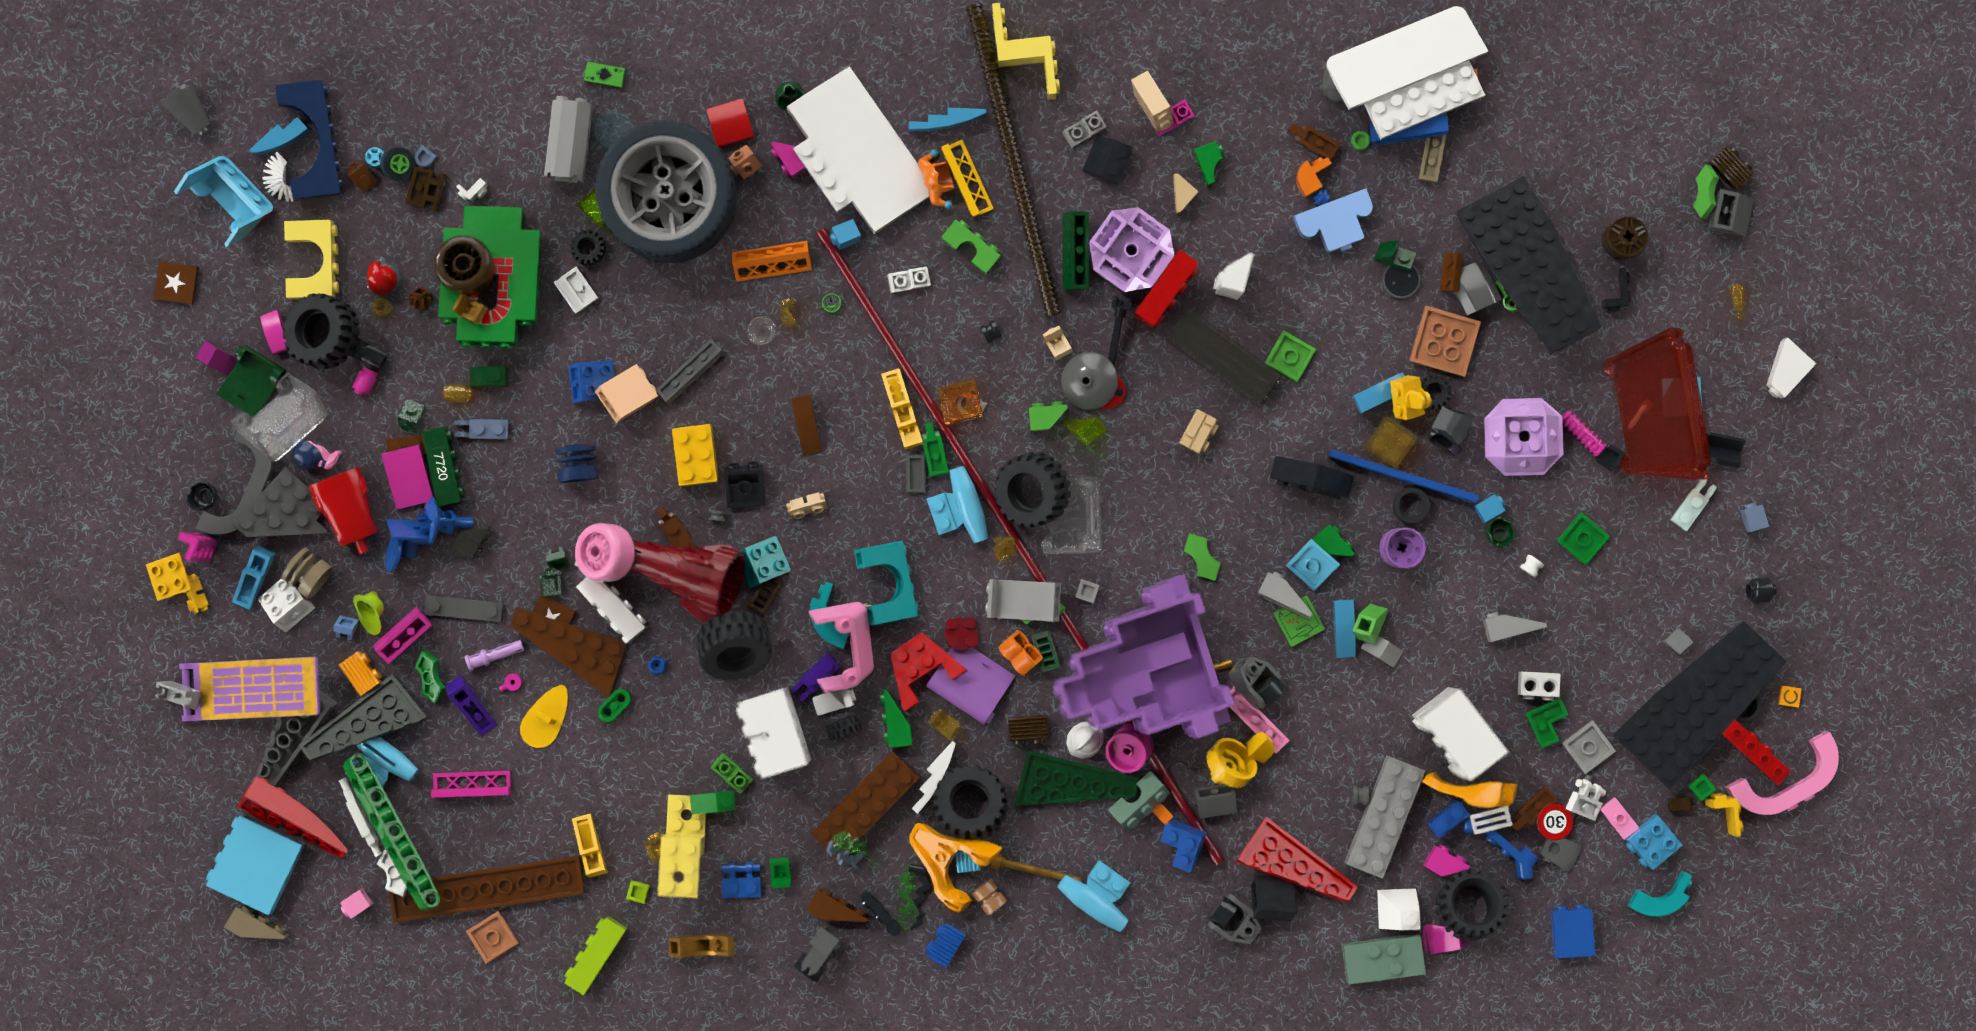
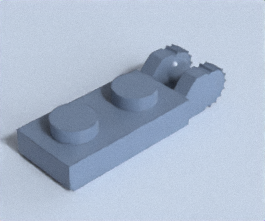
[454,419,509,439]

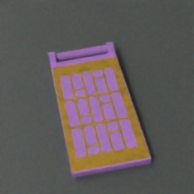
[179,657,320,721]

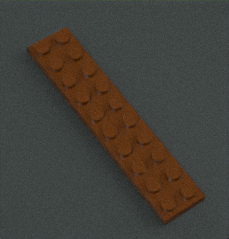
[389,855,585,923]

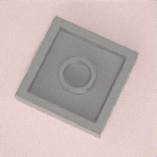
[1561,720,1616,774]

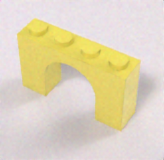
[284,220,339,299]

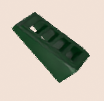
[1031,630,1060,673]

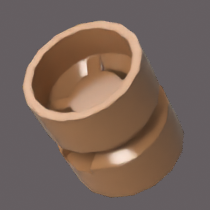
[971,879,1007,915]

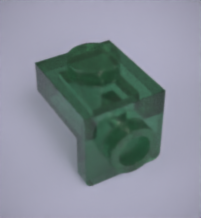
[398,399,425,433]
[539,568,563,597]

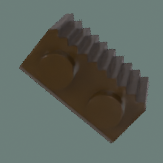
[1707,146,1754,191]
[1008,715,1048,744]

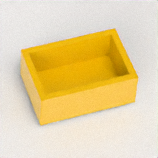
[672,424,719,487]

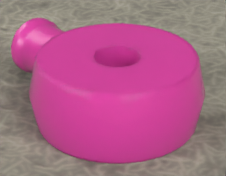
[499,673,522,692]

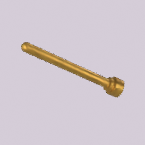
[991,854,1082,882]

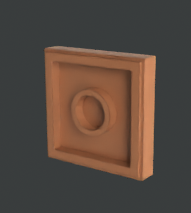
[466,911,519,964]

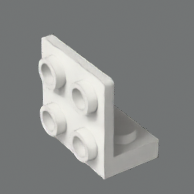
[258,579,315,632]

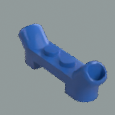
[1462,809,1539,880]

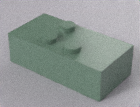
[1341,933,1426,984]

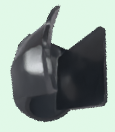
[1429,405,1474,455]

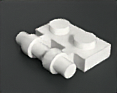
[1566,779,1606,821]

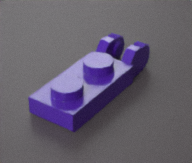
[790,653,841,702]

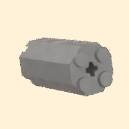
[544,96,593,183]

